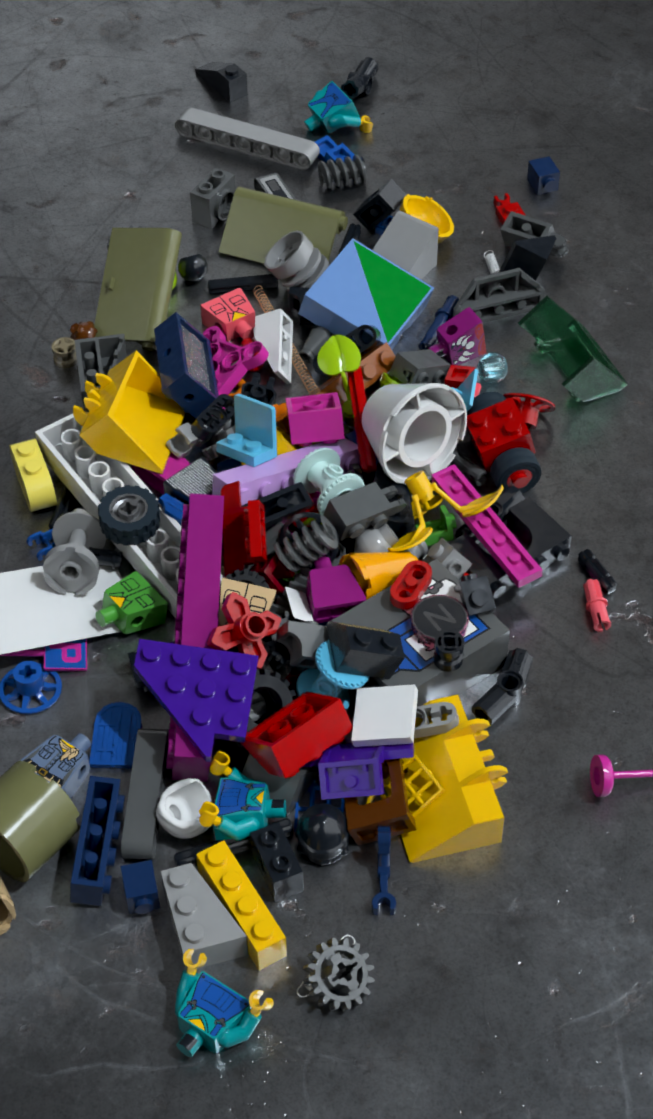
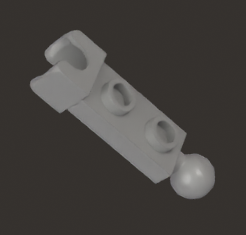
[166,416,235,458]

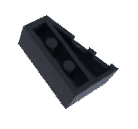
[354,462,415,539]

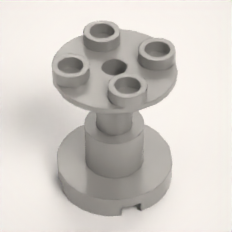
[43,509,106,595]

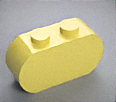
[9,438,57,512]

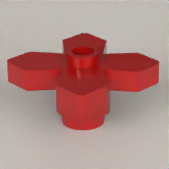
[207,592,281,670]

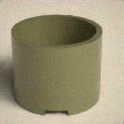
[0,761,81,882]

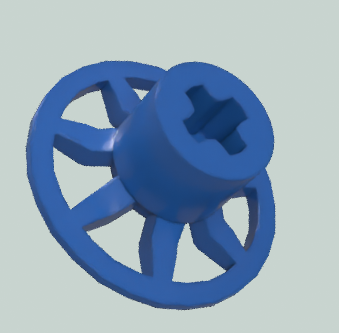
[0,661,62,714]

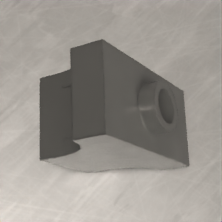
[276,621,329,669]

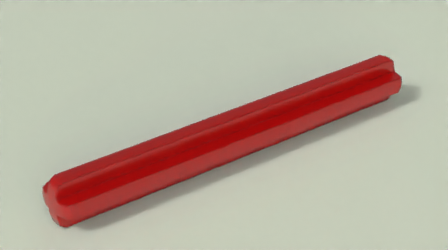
[347,366,377,474]

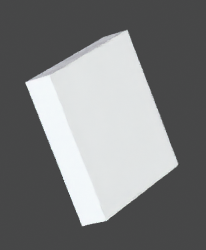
[351,684,418,747]

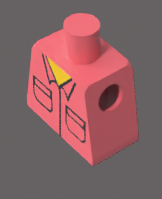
[200,287,255,341]

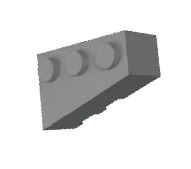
[160,863,248,969]

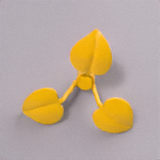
[387,470,504,552]

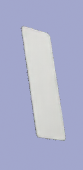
[285,587,313,621]

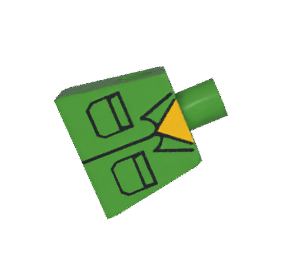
[95,571,168,634]

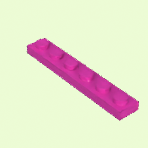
[431,464,542,588]

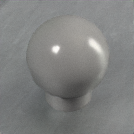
[354,523,399,553]

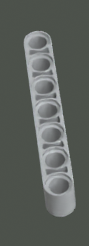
[174,107,320,170]

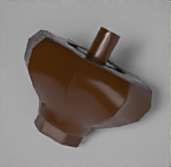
[70,321,98,341]

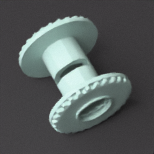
[293,447,365,516]

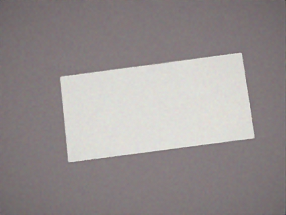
[0,565,123,655]

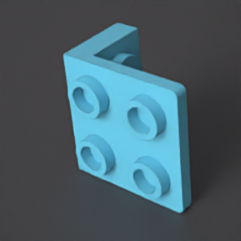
[216,393,277,467]

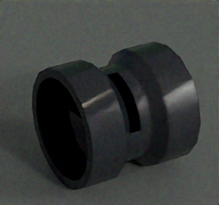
[434,630,465,672]

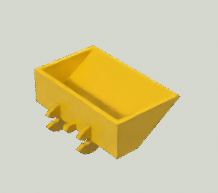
[73,350,186,474]
[383,695,508,863]

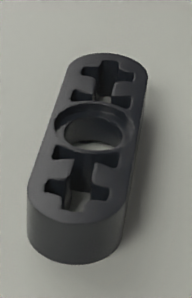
[191,394,235,441]

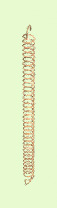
[253,285,318,394]

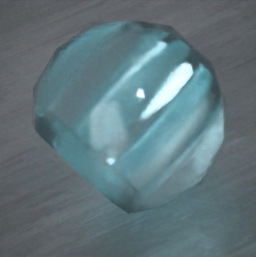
[477,352,508,384]

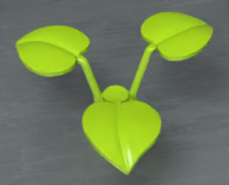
[298,335,361,449]

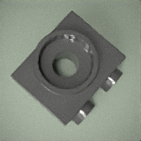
[190,168,235,229]

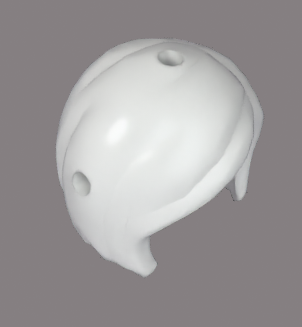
[156,778,213,839]

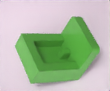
[415,505,457,546]

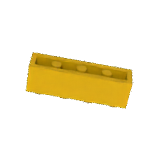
[196,840,287,971]

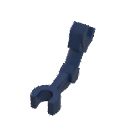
[372,826,397,915]

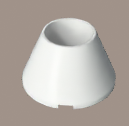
[362,383,467,485]

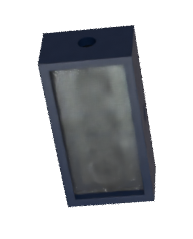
[154,312,219,418]

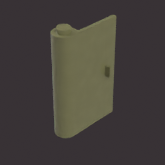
[219,187,348,264]
[94,228,182,351]

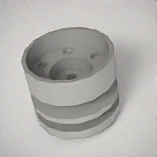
[264,230,329,291]

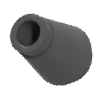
[299,326,332,363]

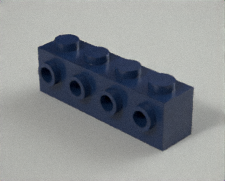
[70,776,125,906]

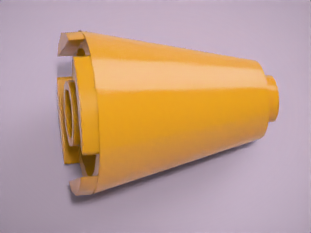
[339,551,418,599]

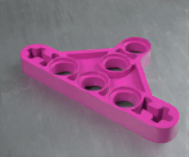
[200,326,269,416]

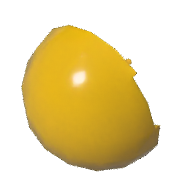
[399,194,454,244]

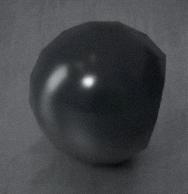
[178,254,208,282]

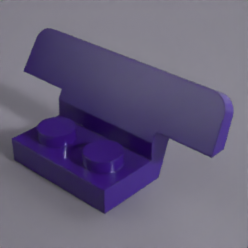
[302,743,414,800]

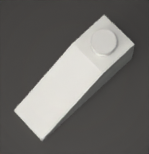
[253,308,293,384]

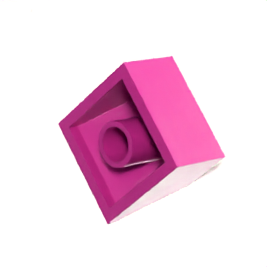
[285,392,345,447]

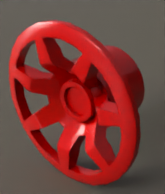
[503,393,556,429]

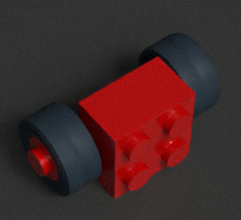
[466,392,541,493]

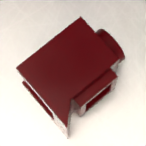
[250,553,295,594]

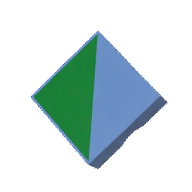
[298,238,434,350]

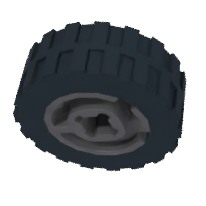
[98,485,160,546]

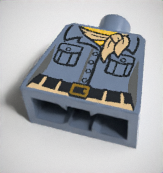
[20,733,92,799]

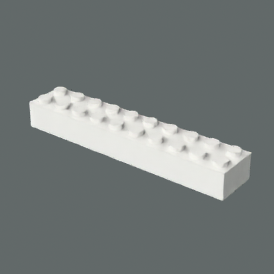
[35,413,225,619]

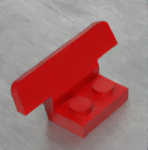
[221,481,267,578]

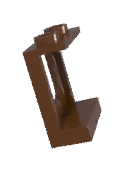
[344,758,416,846]

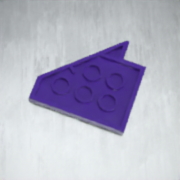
[134,639,259,762]

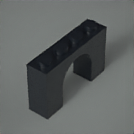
[449,497,572,599]

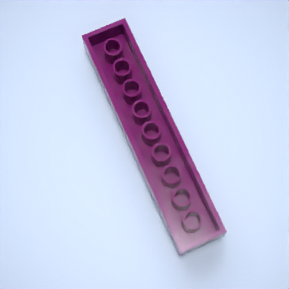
[166,493,224,782]

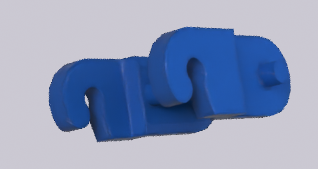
[26,528,56,561]

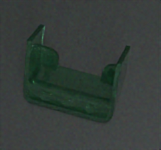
[518,296,628,402]

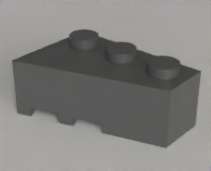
[75,334,127,412]

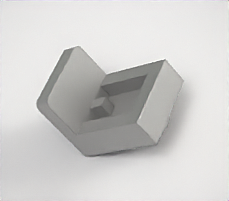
[424,538,472,580]

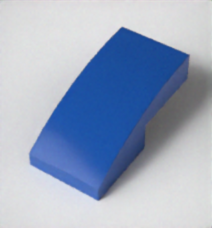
[315,135,354,163]

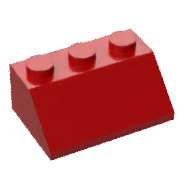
[240,691,353,779]

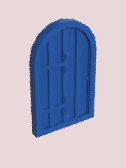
[89,702,143,769]

